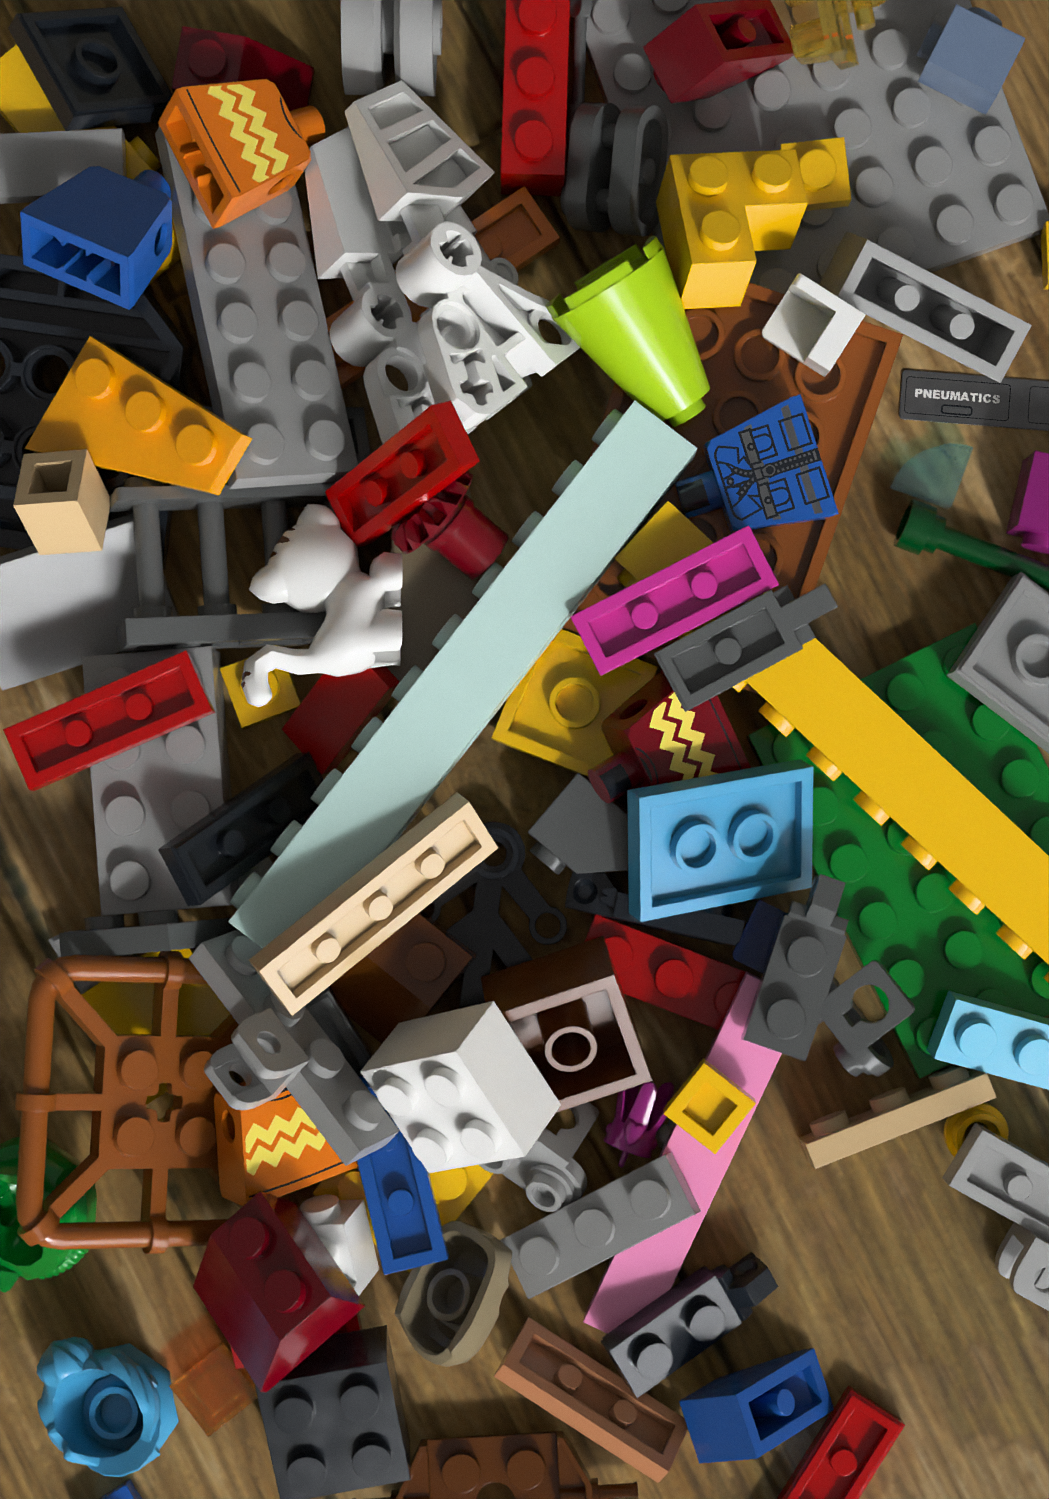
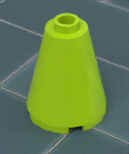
[545,236,710,427]

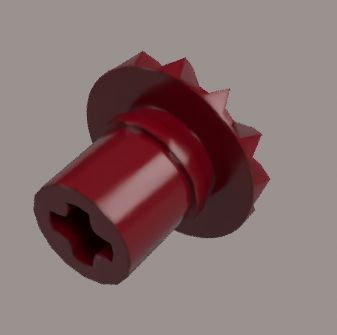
[391,471,509,580]

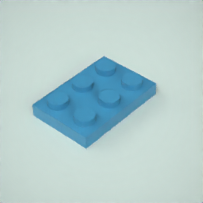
[627,759,813,922]

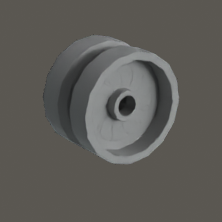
[341,0,443,97]

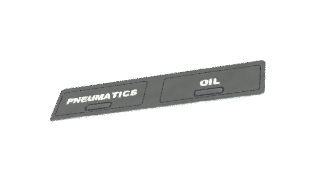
[899,370,1049,431]

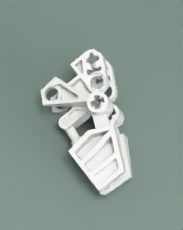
[305,80,580,445]

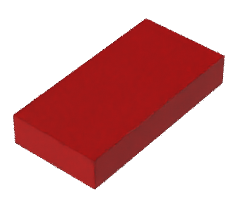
[282,666,400,775]

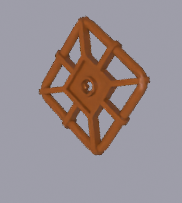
[14,951,290,1254]

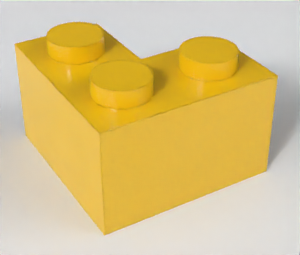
[656,149,808,309]

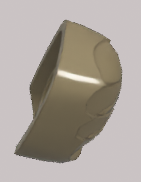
[394,1221,512,1367]

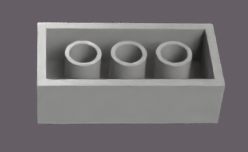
[82,646,239,916]

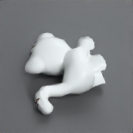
[241,504,403,707]

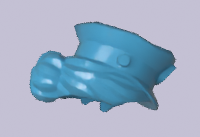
[36,1337,179,1477]

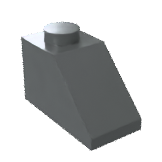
[528,773,628,875]

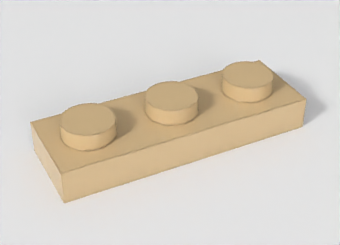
[799,1065,997,1169]

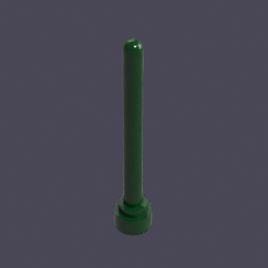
[894,499,1049,592]

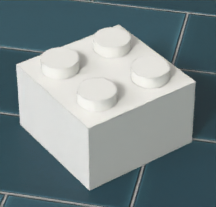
[360,1001,561,1173]

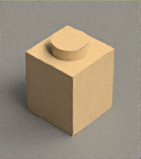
[13,449,110,555]

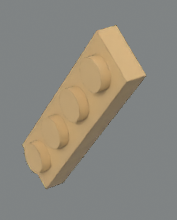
[249,792,498,1016]

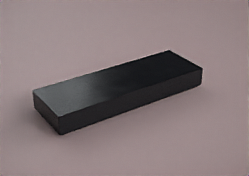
[158,751,323,906]

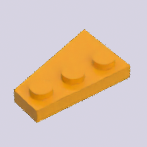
[25,336,253,495]

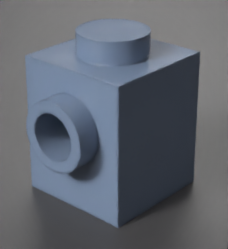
[916,4,1026,115]

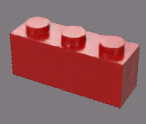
[501,0,570,196]

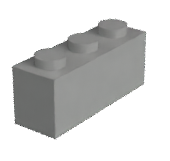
[819,231,1032,383]

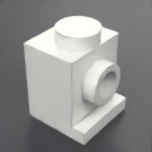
[299,1194,379,1296]

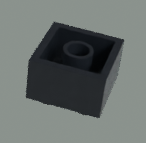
[255,1325,411,1499]

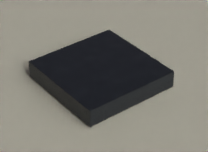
[8,7,173,131]

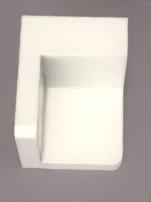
[762,273,866,377]

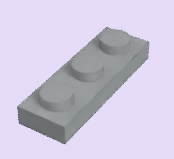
[500,1152,701,1299]

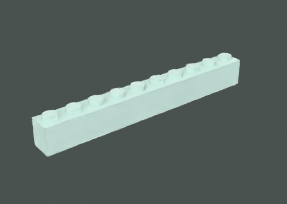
[228,401,698,949]

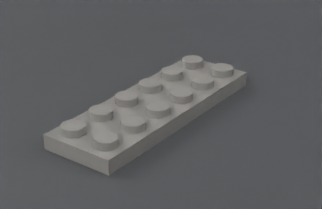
[155,126,358,489]

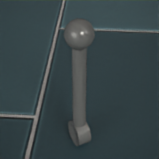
[566,0,593,122]

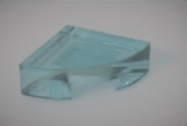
[889,443,973,509]

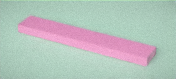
[583,971,782,1334]

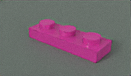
[570,525,779,676]

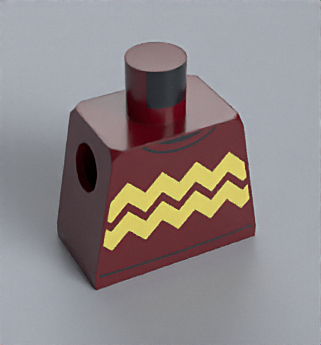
[588,670,751,803]

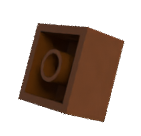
[481,936,652,1113]

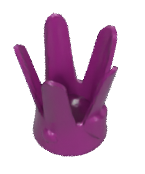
[603,1082,675,1168]

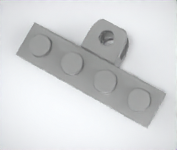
[189,930,400,1166]
[942,1122,1049,1311]

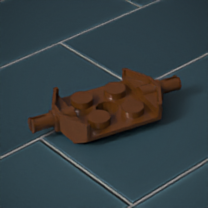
[352,1431,638,1499]

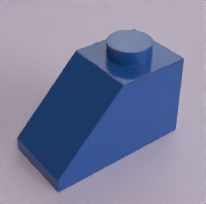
[679,1348,834,1464]

